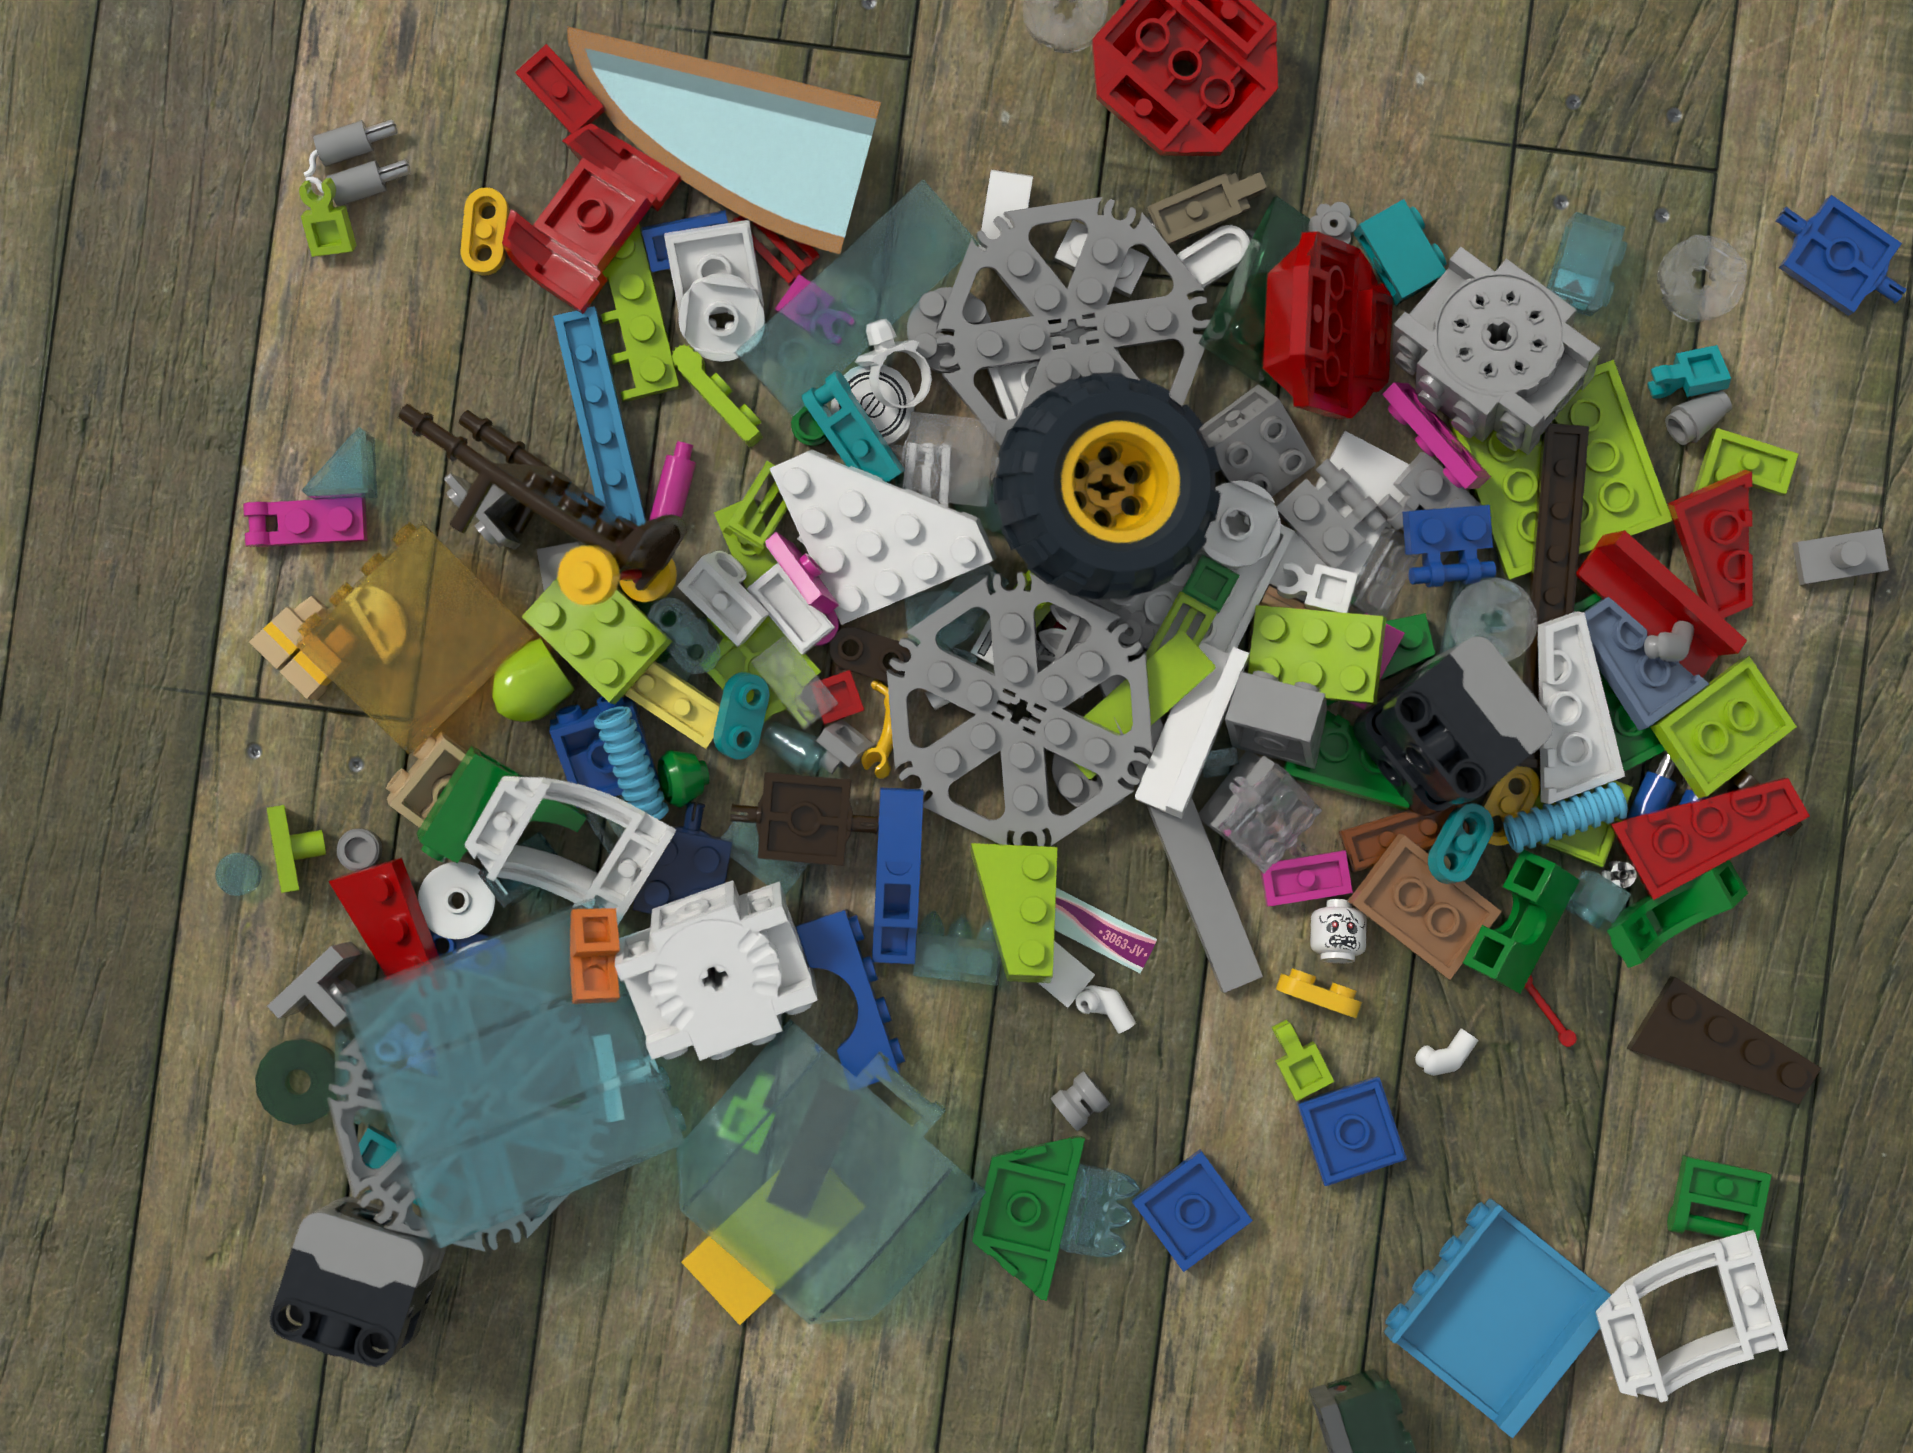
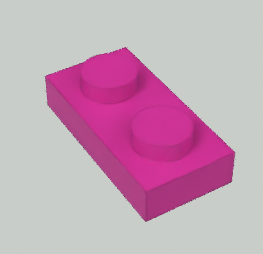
[1259,850,1353,907]

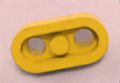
[460,188,510,275]
[1481,766,1540,846]
[1275,968,1362,1018]

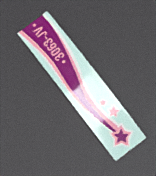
[1054,888,1157,974]

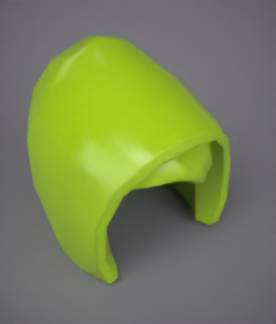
[492,638,575,722]

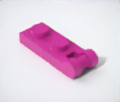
[243,497,368,547]

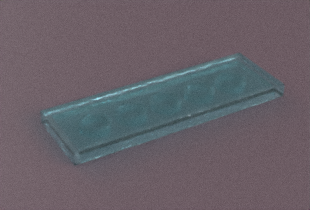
[734,179,979,416]

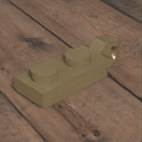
[1147,172,1267,246]

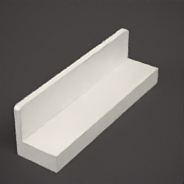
[1135,643,1249,819]

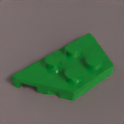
[972,1135,1085,1301]

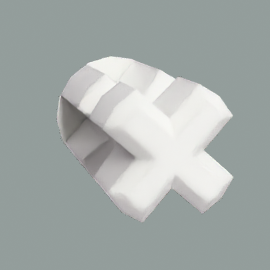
[1602,861,1636,888]

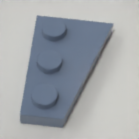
[1583,597,1709,731]

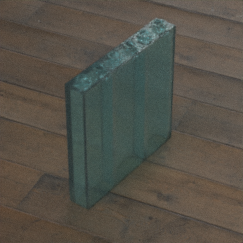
[339,899,686,1248]

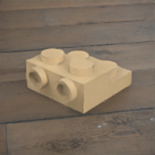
[386,732,467,828]

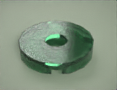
[255,1038,344,1125]

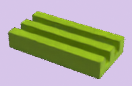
[723,461,788,555]
[1146,591,1217,660]

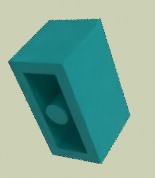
[1353,199,1447,306]

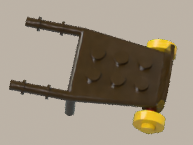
[398,404,687,605]

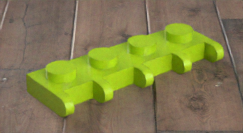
[601,224,681,402]

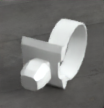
[855,319,932,409]

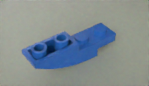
[872,787,923,964]

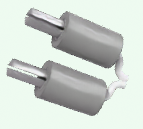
[304,120,411,206]

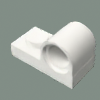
[677,551,770,647]

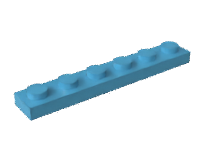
[553,306,647,526]

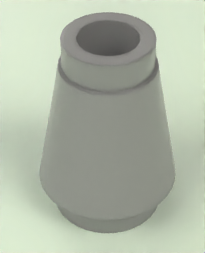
[1665,390,1732,445]

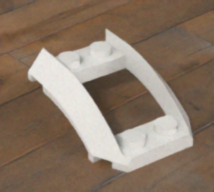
[464,776,676,924]
[1595,1230,1788,1402]

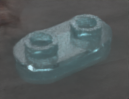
[648,597,720,674]

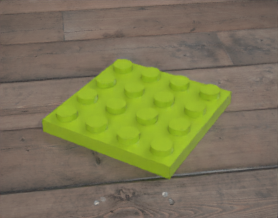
[1449,360,1673,580]

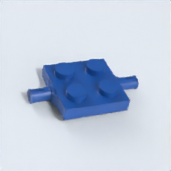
[1775,195,1906,316]

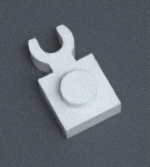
[1277,563,1358,613]

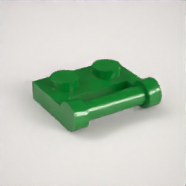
[1667,1155,1772,1241]

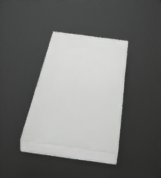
[1269,431,1410,603]

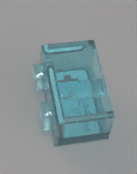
[1546,212,1627,316]

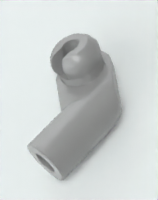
[1644,621,1694,662]

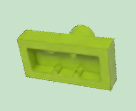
[266,805,326,894]

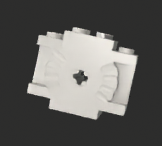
[615,880,818,1061]

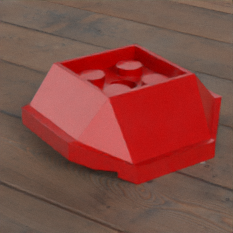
[1092,0,1278,156]
[1263,231,1393,419]

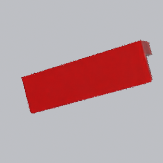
[1576,530,1747,678]

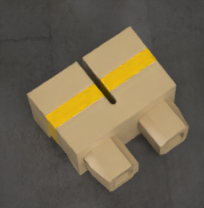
[249,596,360,701]

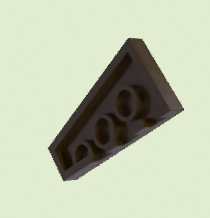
[1626,976,1821,1104]

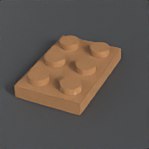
[1347,833,1502,980]

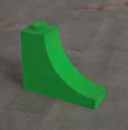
[417,745,587,864]

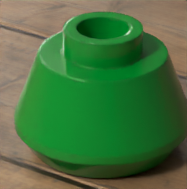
[658,750,709,808]

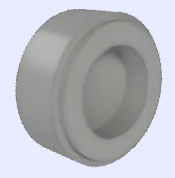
[337,829,382,871]

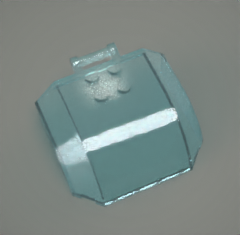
[676,1018,986,1324]

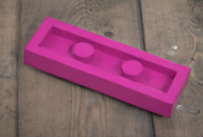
[1382,382,1491,489]

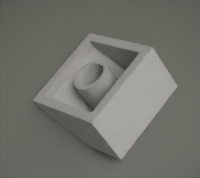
[1225,671,1327,769]

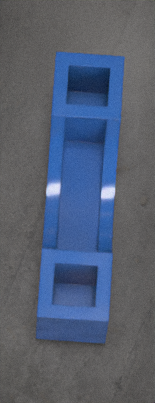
[796,909,906,1091]

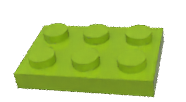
[522,577,672,705]
[1248,605,1387,704]
[1650,656,1797,799]

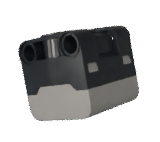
[1353,637,1553,816]
[269,1196,447,1367]

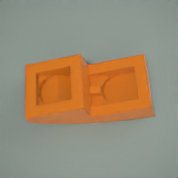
[570,908,620,1004]

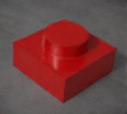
[810,670,865,725]

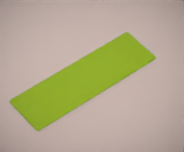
[1073,630,1216,779]

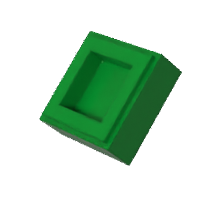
[1181,554,1240,614]

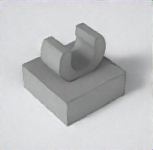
[816,719,874,774]

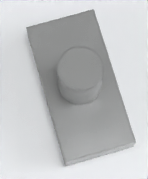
[1792,528,1889,585]

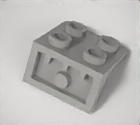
[1200,384,1316,497]

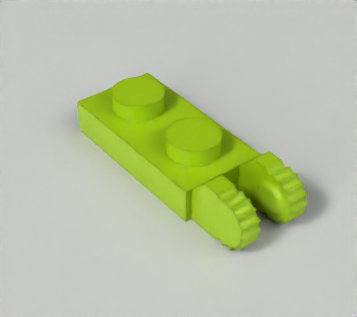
[671,344,763,448]

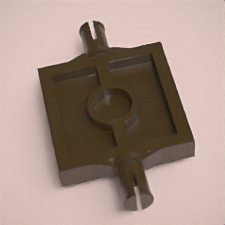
[730,772,879,866]

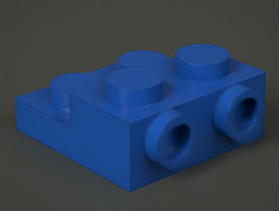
[550,696,659,808]

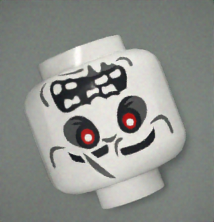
[1310,899,1367,964]

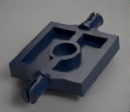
[632,802,734,914]

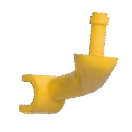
[861,680,893,779]

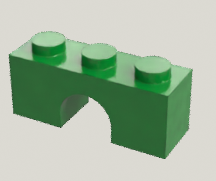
[1463,849,1580,994]

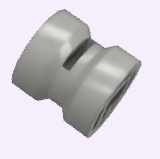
[1050,1071,1110,1131]

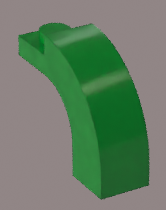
[1607,860,1748,968]

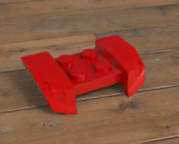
[502,123,681,314]

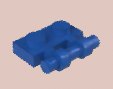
[1402,505,1496,588]

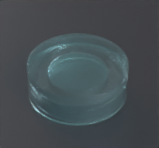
[215,853,262,896]

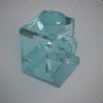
[1565,870,1631,929]

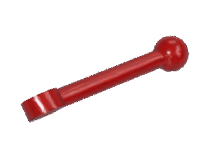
[1524,975,1577,1047]

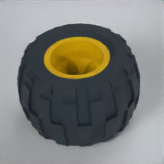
[993,373,1221,600]

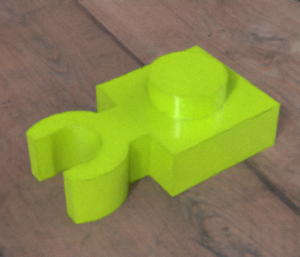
[299,178,357,257]

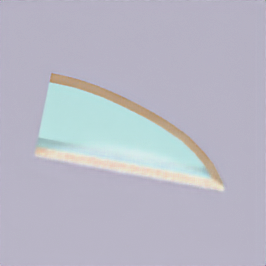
[567,26,881,254]

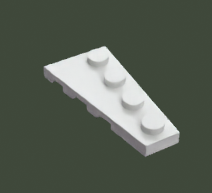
[1538,611,1625,804]

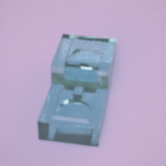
[919,563,1010,649]

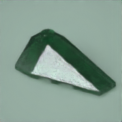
[1198,196,1310,388]

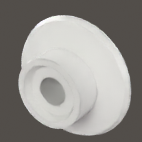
[418,862,495,939]

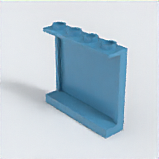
[1384,1198,1611,1438]

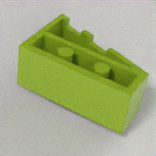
[970,843,1058,983]

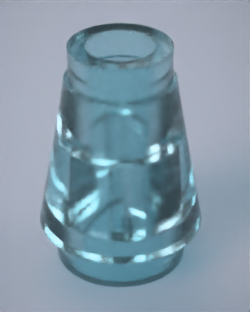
[762,721,827,776]

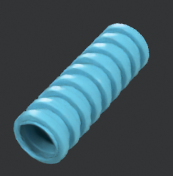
[594,706,669,820]
[1503,782,1628,853]

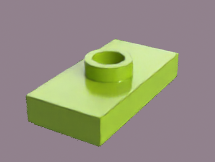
[714,499,778,592]

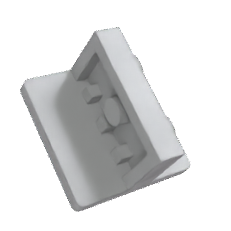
[444,473,521,549]

